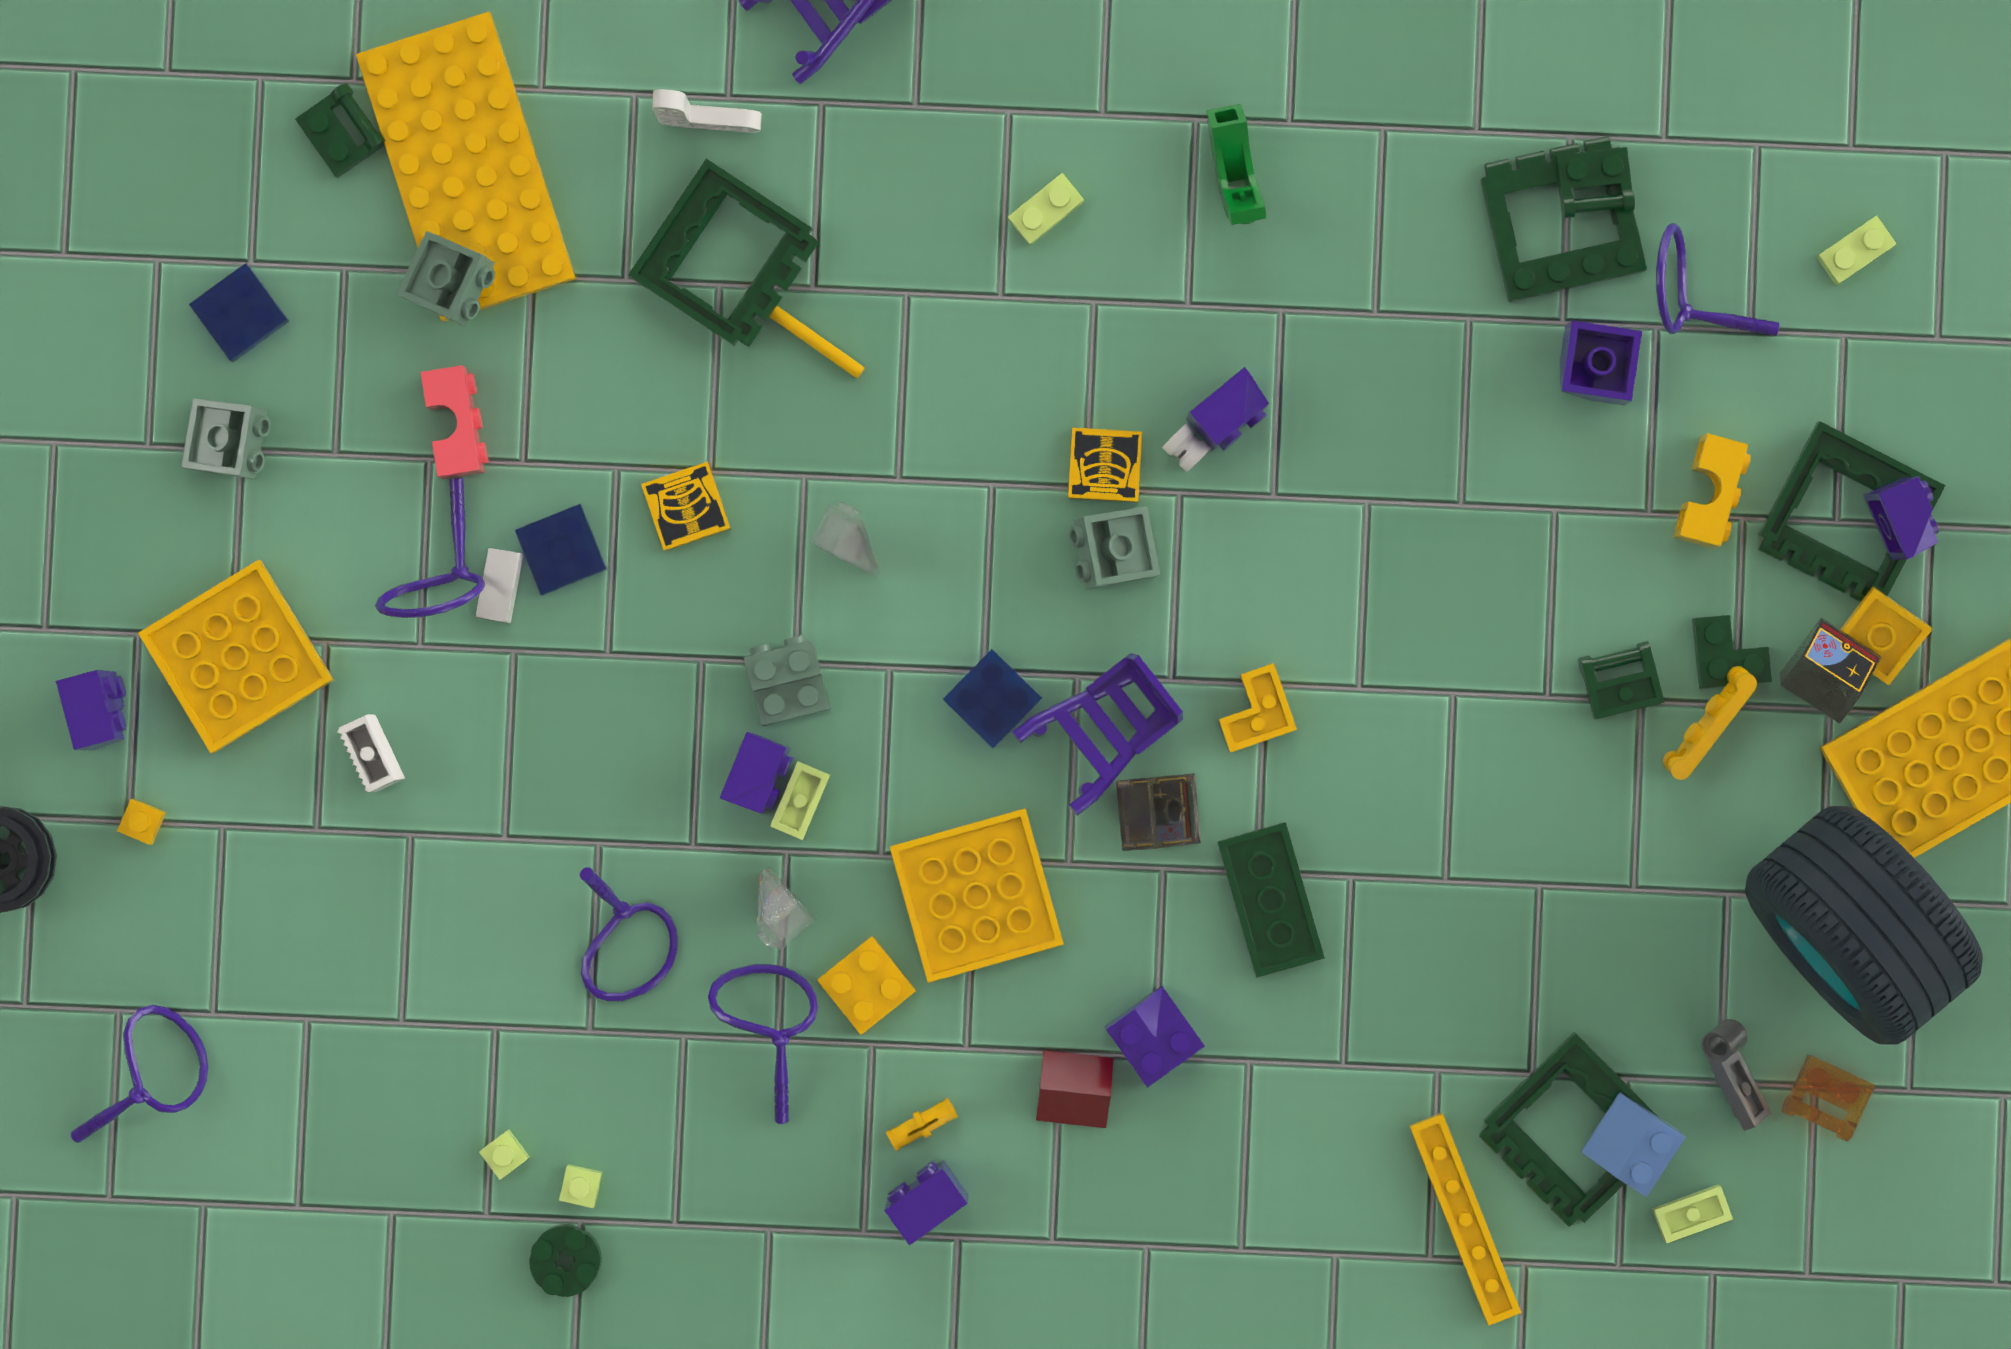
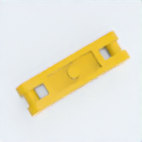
[1663,666,1757,780]

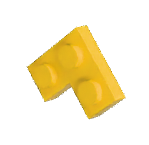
[1218,663,1297,753]

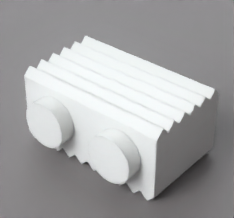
[338,714,405,792]

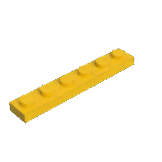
[1409,1113,1522,1326]

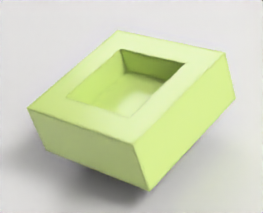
[479,1129,530,1180]
[559,1164,603,1208]

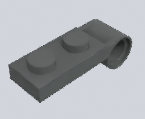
[1702,1019,1771,1131]

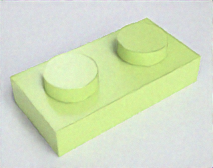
[1008,173,1084,246]
[1816,215,1896,285]
[770,761,830,840]
[1652,1184,1733,1243]

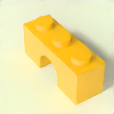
[1673,433,1751,549]

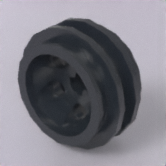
[0,806,57,913]

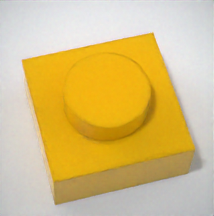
[117,799,166,845]

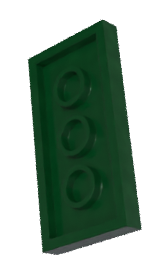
[1217,822,1325,978]

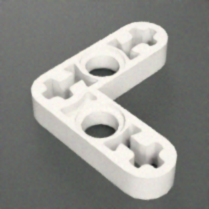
[652,89,762,133]

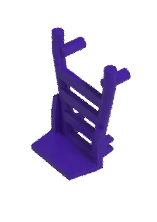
[739,0,892,84]
[1012,653,1183,816]

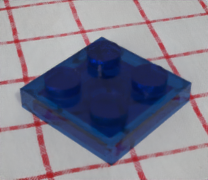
[189,263,289,362]
[515,504,608,596]
[943,649,1042,748]

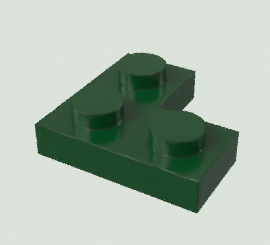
[1692,615,1772,688]

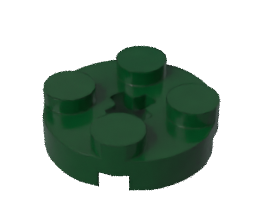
[529,1224,602,1297]

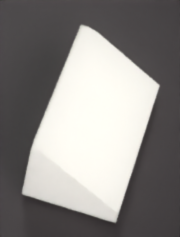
[475,548,524,624]

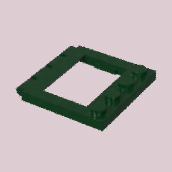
[1480,136,1647,302]
[628,158,819,347]
[1758,421,1946,602]
[1479,1032,1658,1227]

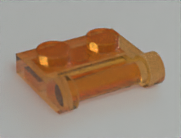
[1782,1054,1875,1142]

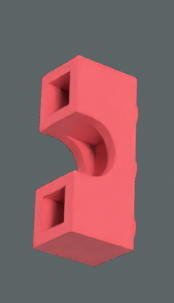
[420,365,489,479]

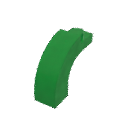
[1206,104,1266,225]

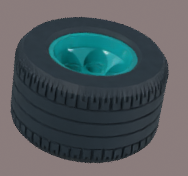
[1745,806,1983,1045]

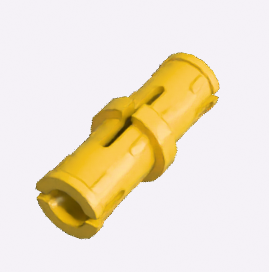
[886,1097,958,1152]

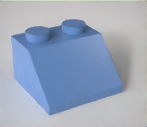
[1581,1092,1686,1197]

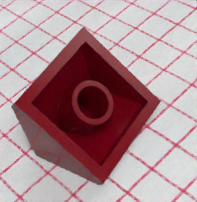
[1036,1050,1114,1128]

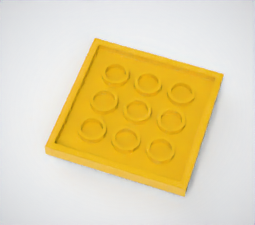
[138,560,334,754]
[890,808,1064,983]

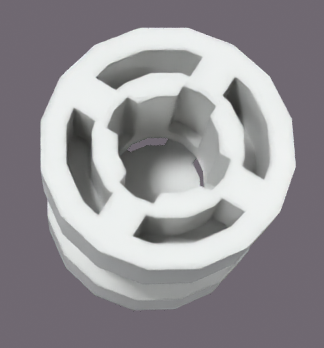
[1162,423,1211,473]

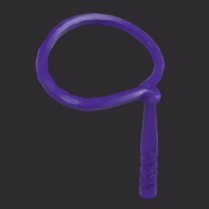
[1656,223,1779,336]
[375,478,485,618]
[580,867,678,1001]
[708,964,818,1124]
[71,1005,209,1143]

